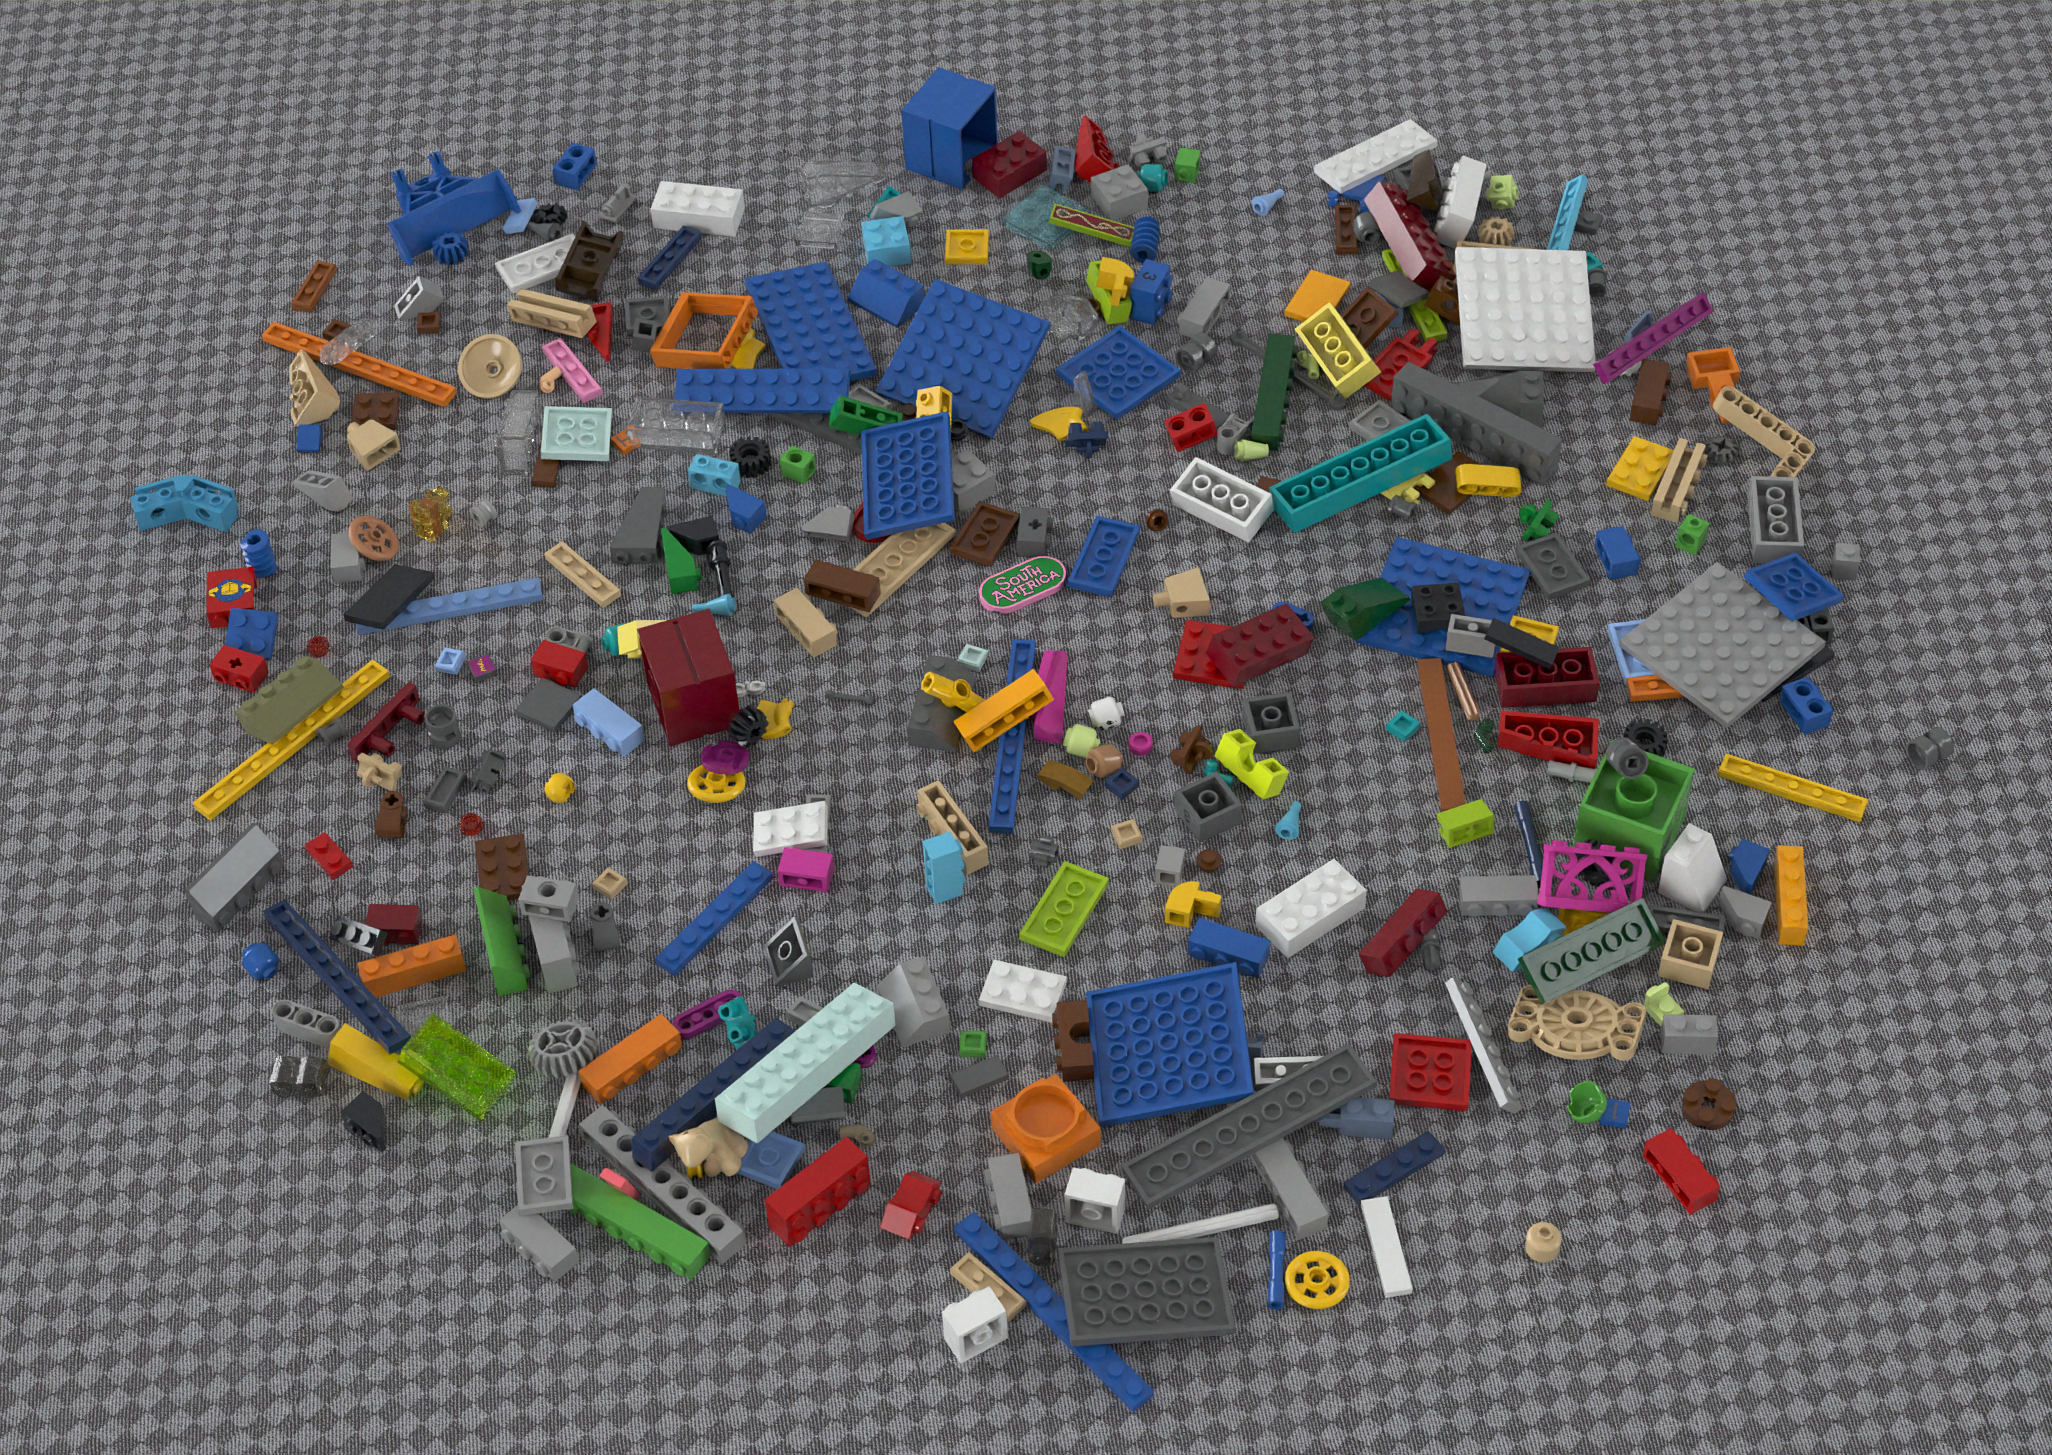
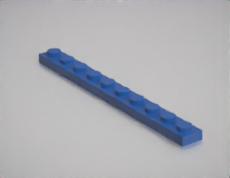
[988,639,1036,834]
[954,1211,1154,1413]

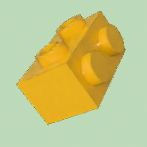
[916,386,952,430]

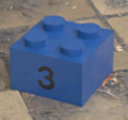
[1130,259,1173,325]

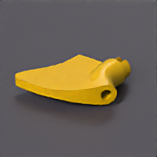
[730,328,766,369]
[1030,407,1089,442]
[757,698,794,740]

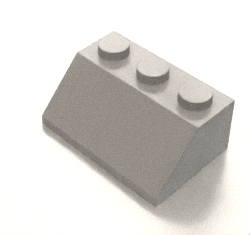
[877,956,950,1047]

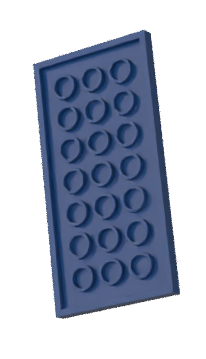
[744,262,877,381]

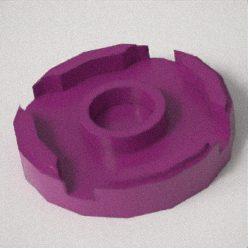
[701,741,750,775]

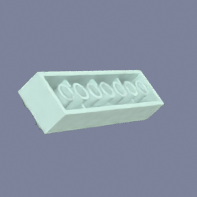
[715,983,895,1143]

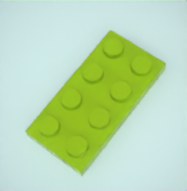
[1019,861,1109,957]

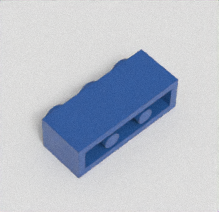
[1188,917,1270,978]

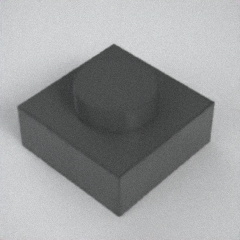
[1575,210,1603,235]

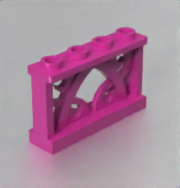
[1537,840,1647,913]

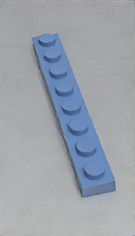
[356,577,543,635]

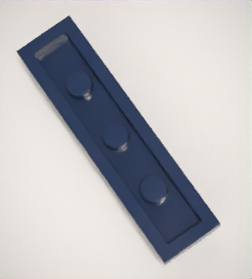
[637,225,702,290]
[1343,1130,1445,1207]

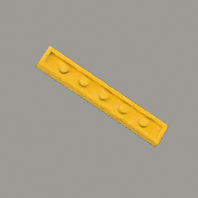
[1717,753,1869,822]

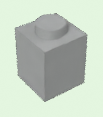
[1832,543,1860,581]
[1155,845,1185,887]

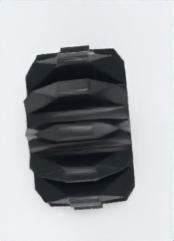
[727,705,769,748]

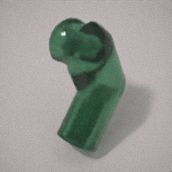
[1474,718,1495,754]

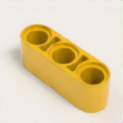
[1455,464,1522,497]

